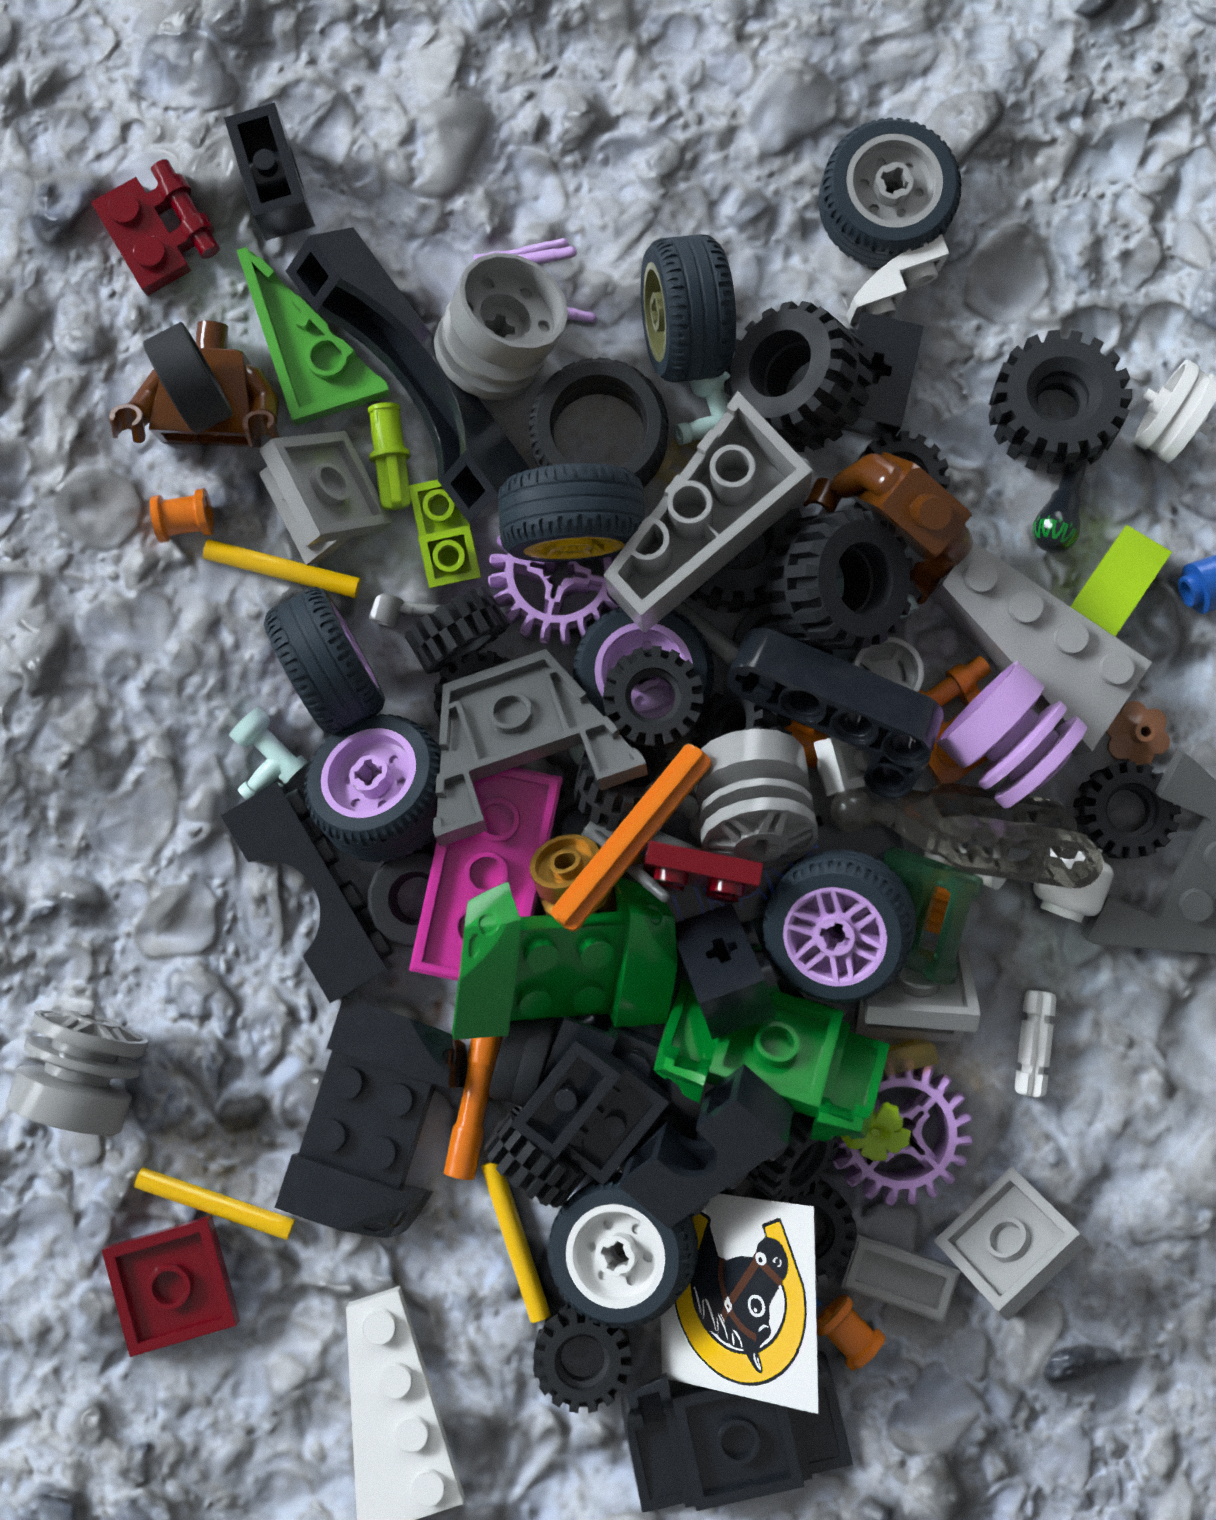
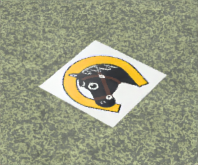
[661,1194,819,1414]

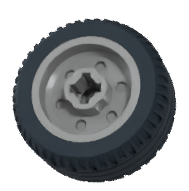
[818,117,962,268]

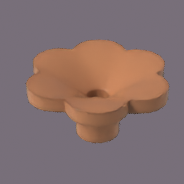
[1105,701,1170,765]

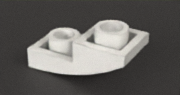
[846,234,949,324]

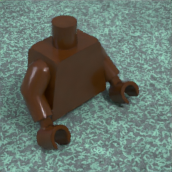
[109,320,280,448]
[803,452,973,604]

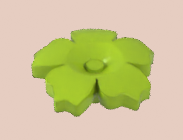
[841,1102,911,1161]

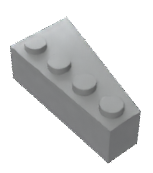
[604,391,813,634]
[930,541,1152,756]

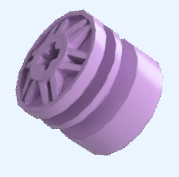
[936,660,1088,809]

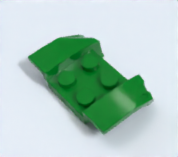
[452,878,677,1040]
[654,979,890,1141]

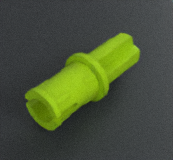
[368,402,411,510]

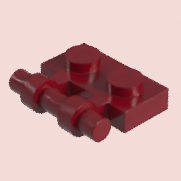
[91,159,220,296]

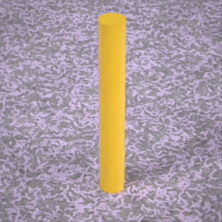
[203,539,361,598]
[480,1161,551,1323]
[134,1167,295,1241]

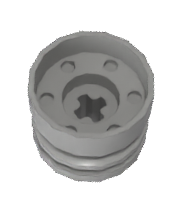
[433,252,568,400]
[694,729,819,869]
[6,1010,149,1136]

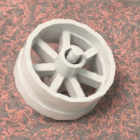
[1132,360,1216,463]

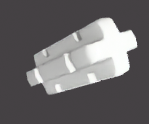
[1015,990,1057,1097]

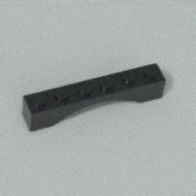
[285,227,531,524]

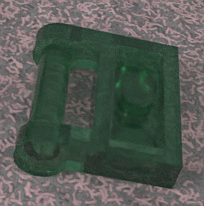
[883,846,983,985]

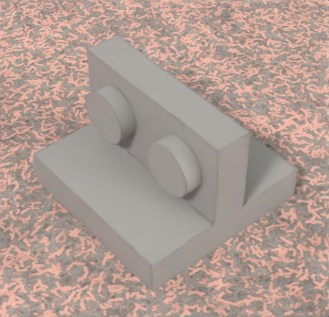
[259,431,393,565]
[854,940,981,1043]
[934,1166,1089,1322]

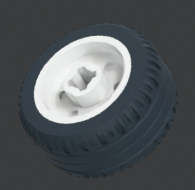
[548,1172,698,1328]

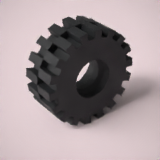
[988,329,1132,474]

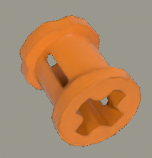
[150,488,215,543]
[816,1294,886,1371]

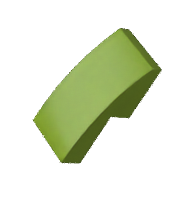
[408,479,481,588]
[1070,524,1172,637]

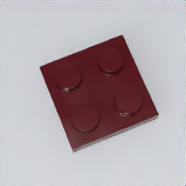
[643,840,763,903]
[102,1215,240,1357]

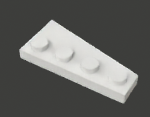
[346,1286,465,1520]

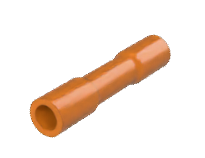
[443,1036,503,1180]

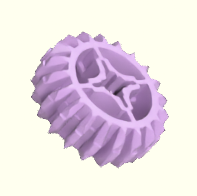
[488,535,620,647]
[832,1056,972,1205]

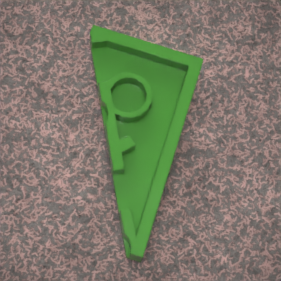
[237,247,391,426]

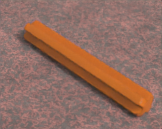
[550,744,711,932]

